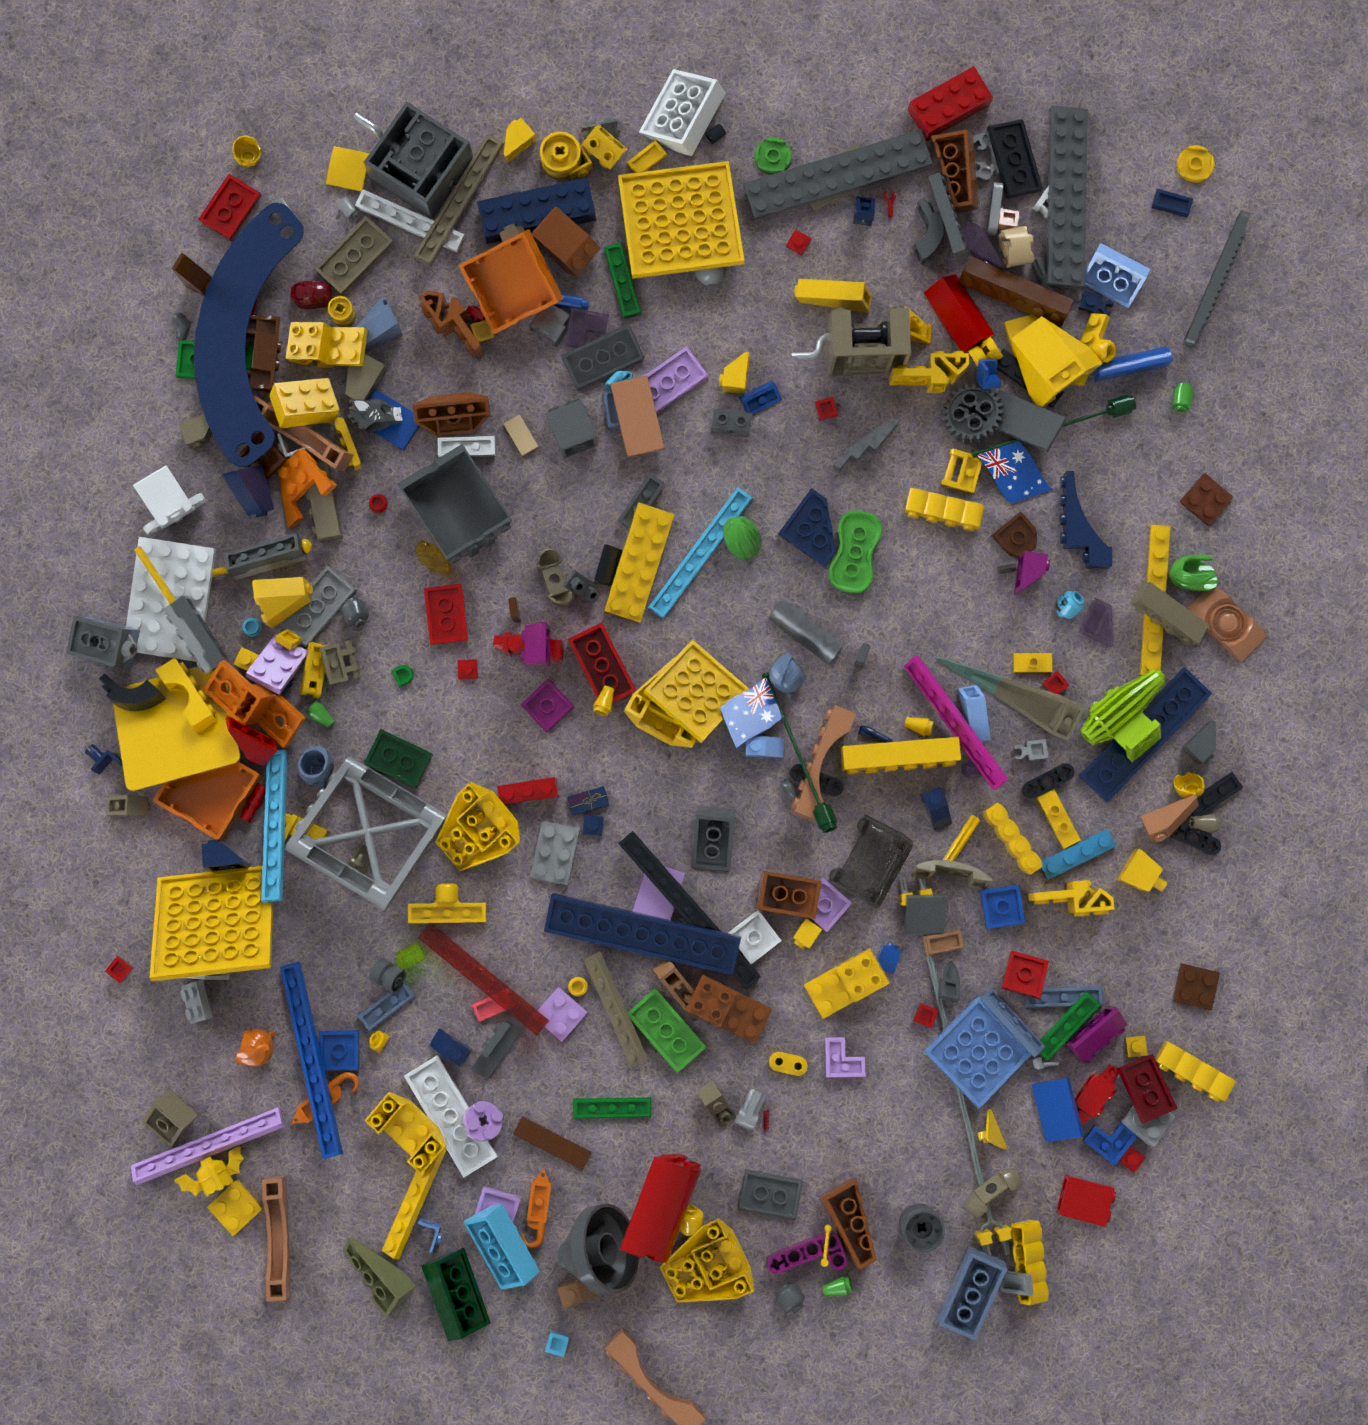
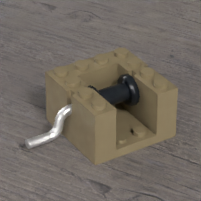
[792,306,911,377]

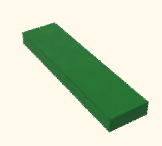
[604,242,641,319]
[1039,991,1101,1061]
[573,1097,652,1119]

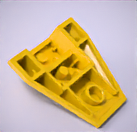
[624,658,696,748]

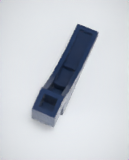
[1060,471,1112,569]

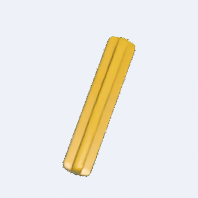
[943,815,980,861]

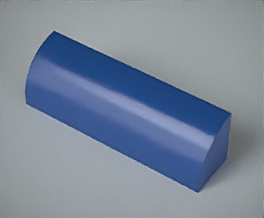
[1093,347,1173,382]

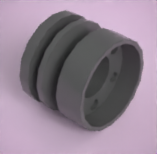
[899,1203,945,1252]

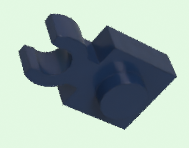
[1078,290,1114,316]

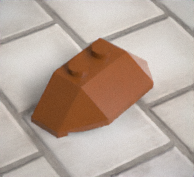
[412,392,491,437]

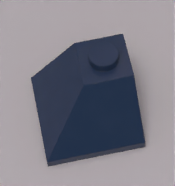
[202,840,250,872]

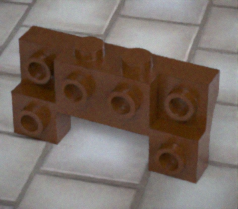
[247,315,281,393]

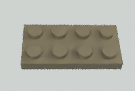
[314,216,394,295]

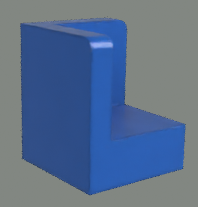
[976,359,1001,390]

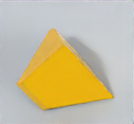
[905,305,932,344]

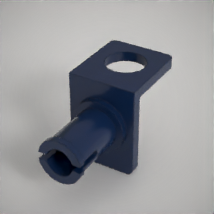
[85,744,123,775]

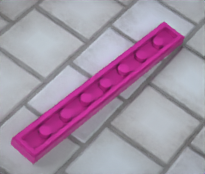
[904,655,1009,790]

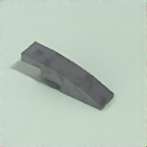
[833,419,899,473]

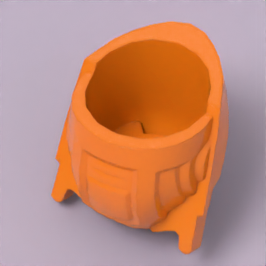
[234,1029,276,1067]

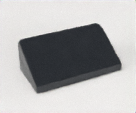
[594,544,623,586]

